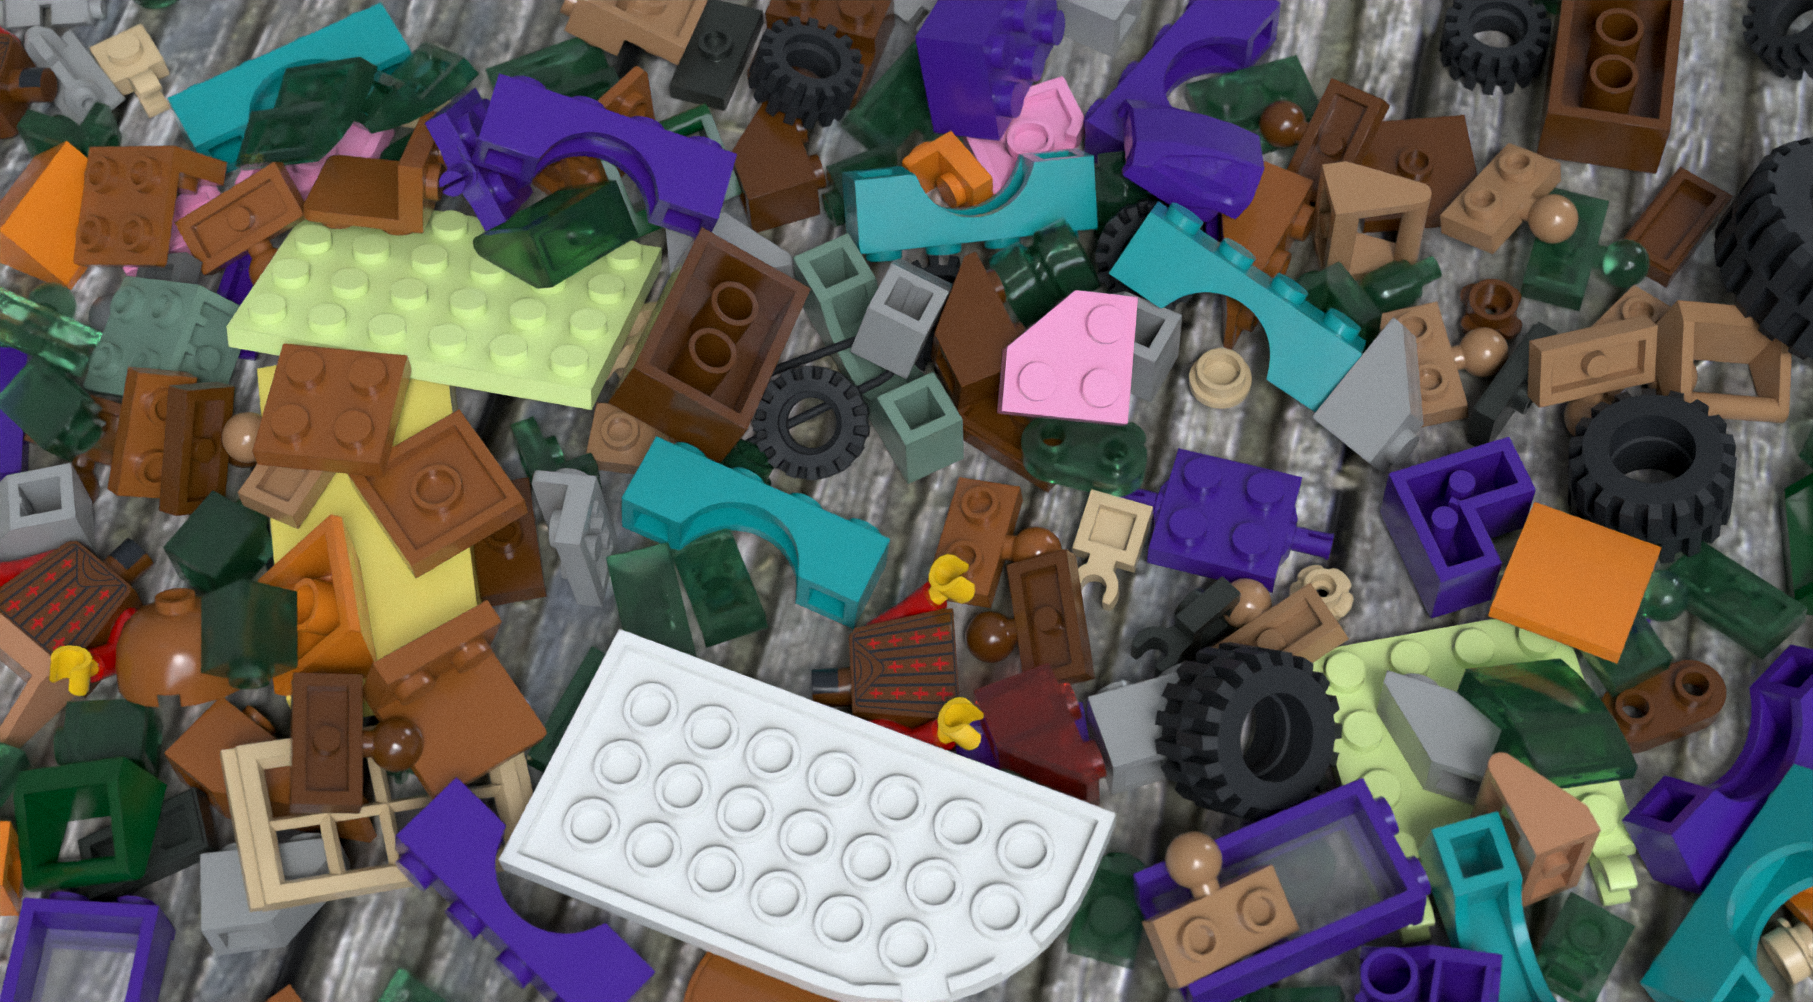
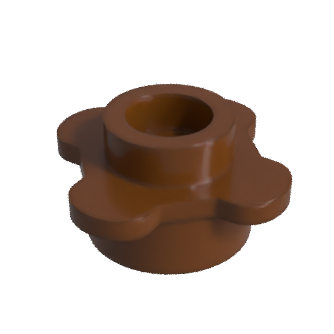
[1459,279,1523,339]

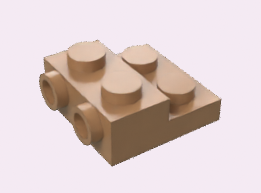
[560,0,708,65]

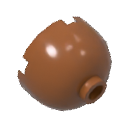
[116,588,252,707]

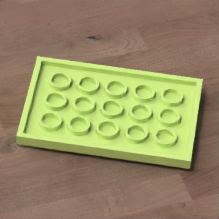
[226,210,662,410]

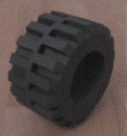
[1568,388,1737,564]
[1155,642,1342,822]

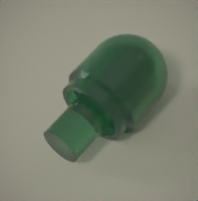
[1357,256,1442,316]

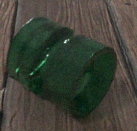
[988,216,1102,328]

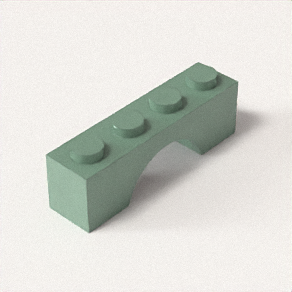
[793,233,964,484]

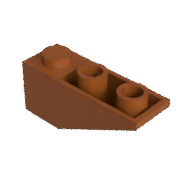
[1218,160,1315,350]
[164,698,377,843]

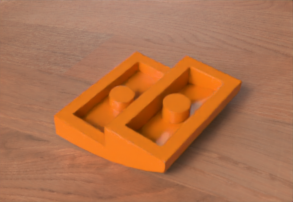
[1488,502,1662,664]

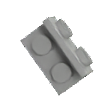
[531,468,618,607]

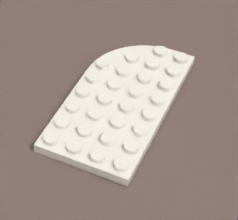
[499,629,1116,1002]

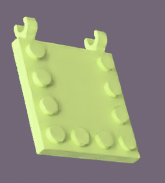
[1313,618,1638,944]

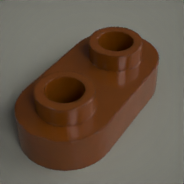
[1596,660,1727,754]

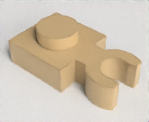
[1072,489,1153,611]

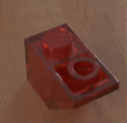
[973,663,1107,806]

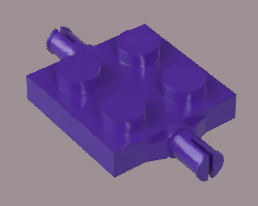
[425,87,534,231]
[1118,448,1335,593]

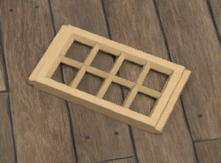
[219,726,533,913]

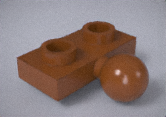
[174,162,305,286]
[107,366,198,498]
[927,477,1062,608]

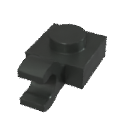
[1130,576,1241,678]

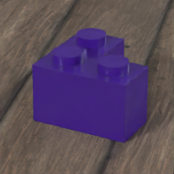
[1380,437,1536,619]

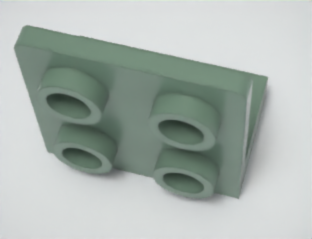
[83,276,241,398]

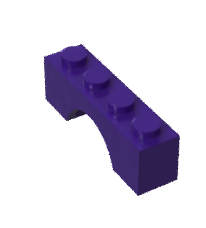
[1083,0,1281,191]
[471,73,737,237]
[1622,644,1813,895]
[395,777,655,1002]

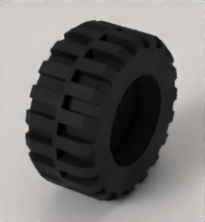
[1714,137,1813,360]

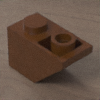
[731,101,827,233]
[930,252,1027,410]

